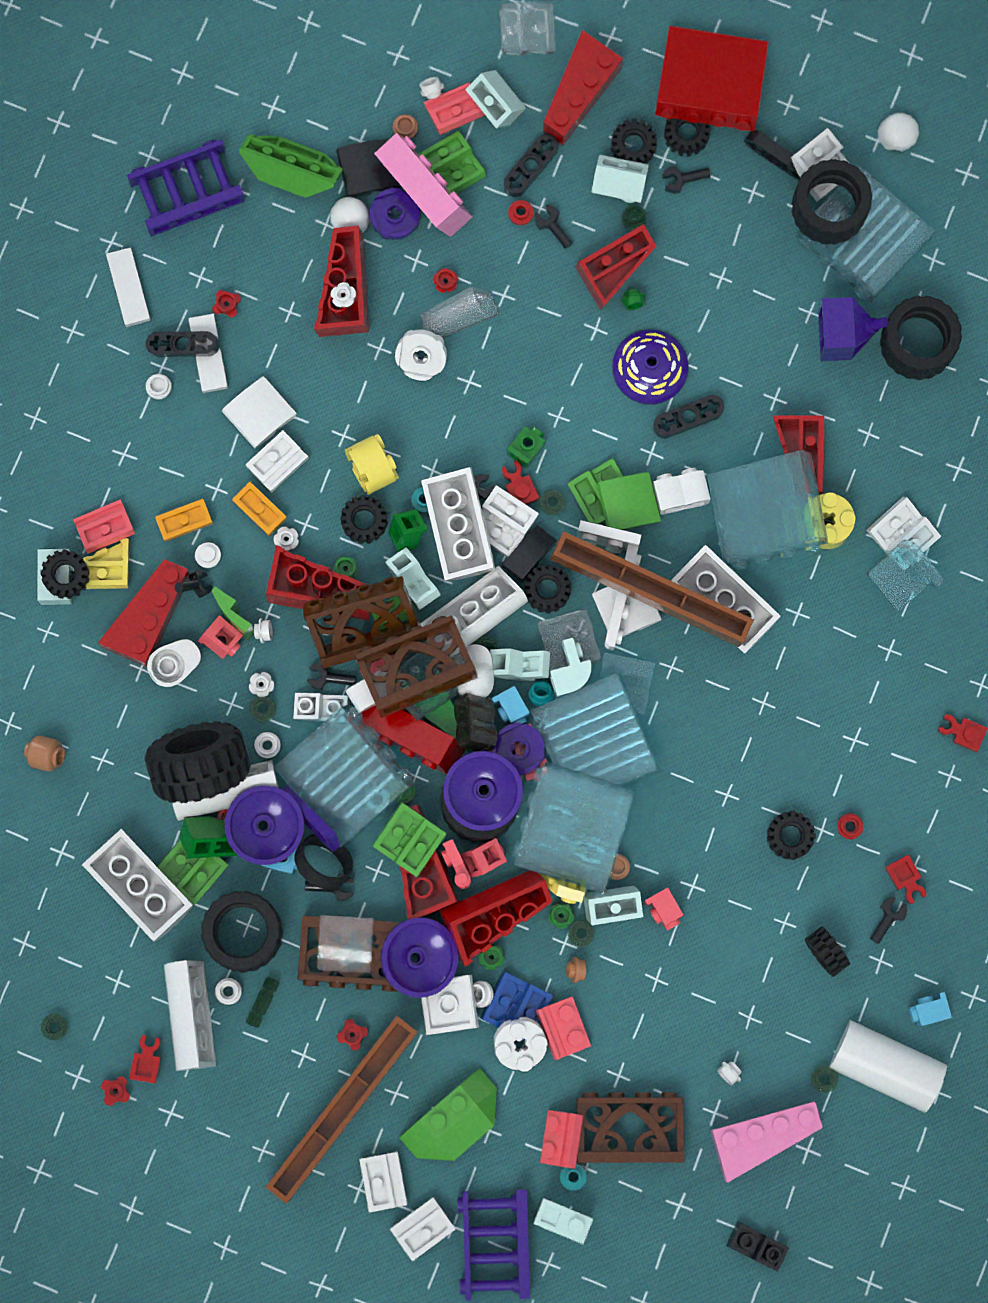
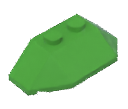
[239,134,343,198]
[399,1068,497,1161]

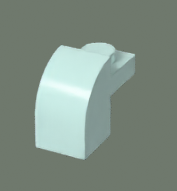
[385,548,440,610]
[549,638,591,698]
[490,648,550,681]

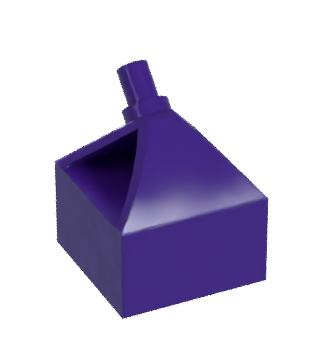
[818,297,889,361]

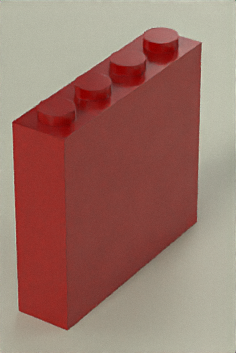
[655,26,768,131]

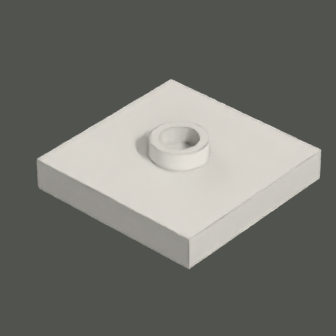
[422,975,479,1035]

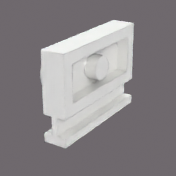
[245,430,309,493]
[359,1152,407,1212]
[390,1198,455,1261]

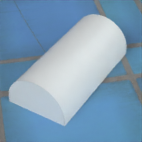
[421,467,495,581]
[671,545,781,654]
[420,566,528,658]
[172,760,279,821]
[82,829,193,942]
[164,960,216,1071]
[828,1020,947,1113]

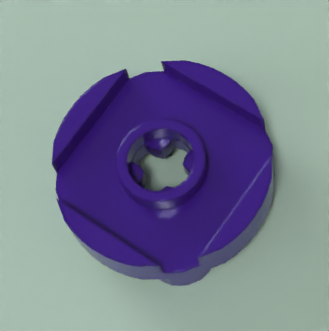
[369,188,420,240]
[493,723,546,775]

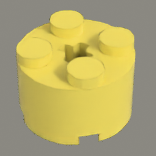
[345,434,399,495]
[801,492,856,549]

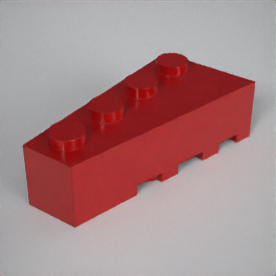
[98,559,190,667]
[351,705,465,775]
[440,868,552,967]

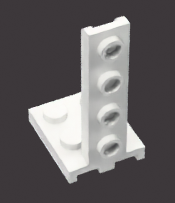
[577,521,642,650]

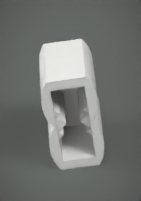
[652,468,711,515]

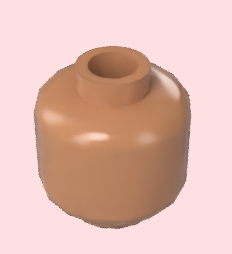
[24,736,65,772]

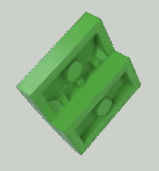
[418,131,486,194]
[567,458,624,525]
[596,472,661,531]
[212,586,254,641]
[372,802,447,877]
[157,840,228,905]

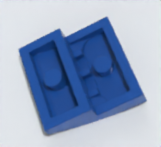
[480,971,553,1041]

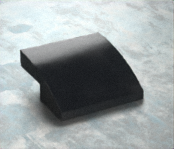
[336,139,400,197]

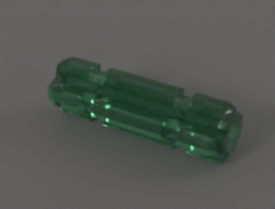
[246,977,279,1028]

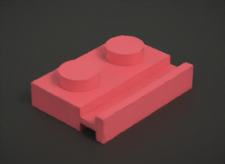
[424,82,485,135]
[73,499,135,554]
[535,997,591,1060]
[540,1110,583,1169]

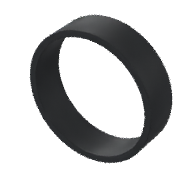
[294,834,353,889]

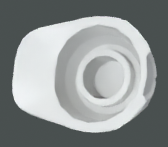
[147,639,201,687]
[456,644,494,700]

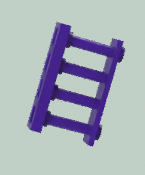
[127,139,245,237]
[457,1189,530,1301]

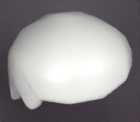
[878,113,919,152]
[330,197,370,232]

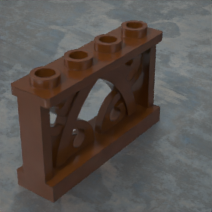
[303,576,421,668]
[355,615,478,718]
[297,916,401,992]
[576,1092,684,1163]

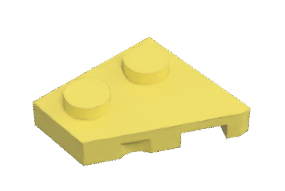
[83,538,129,589]
[537,867,587,904]

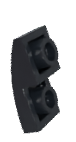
[502,525,557,582]
[726,1222,789,1272]

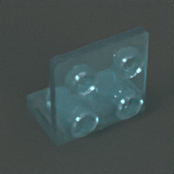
[867,539,945,611]

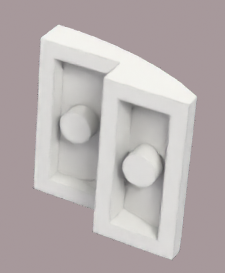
[791,128,849,202]
[222,376,297,448]
[482,485,539,558]
[866,496,941,570]
[592,587,663,637]

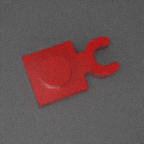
[502,461,539,505]
[938,715,988,753]
[885,854,927,904]
[129,1035,161,1084]

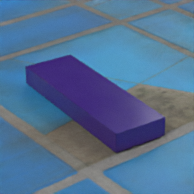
[282,785,340,852]

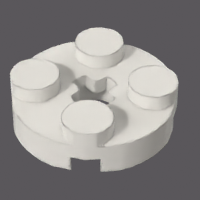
[395,330,447,380]
[494,1017,547,1072]

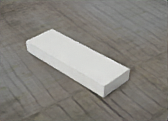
[106,247,151,327]
[188,314,228,393]

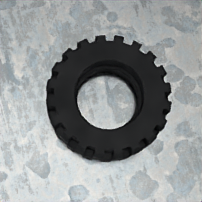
[144,721,251,803]

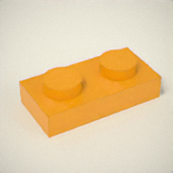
[232,482,287,536]
[155,499,213,542]

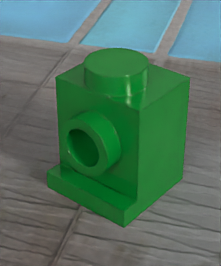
[506,426,546,469]
[388,509,427,553]

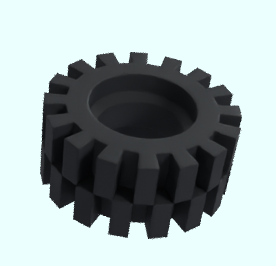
[664,118,710,157]
[611,119,657,164]
[341,495,387,544]
[40,549,90,599]
[524,564,571,614]
[767,811,816,860]
[804,926,850,977]

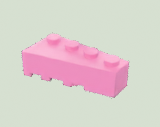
[374,133,473,237]
[710,1102,822,1183]

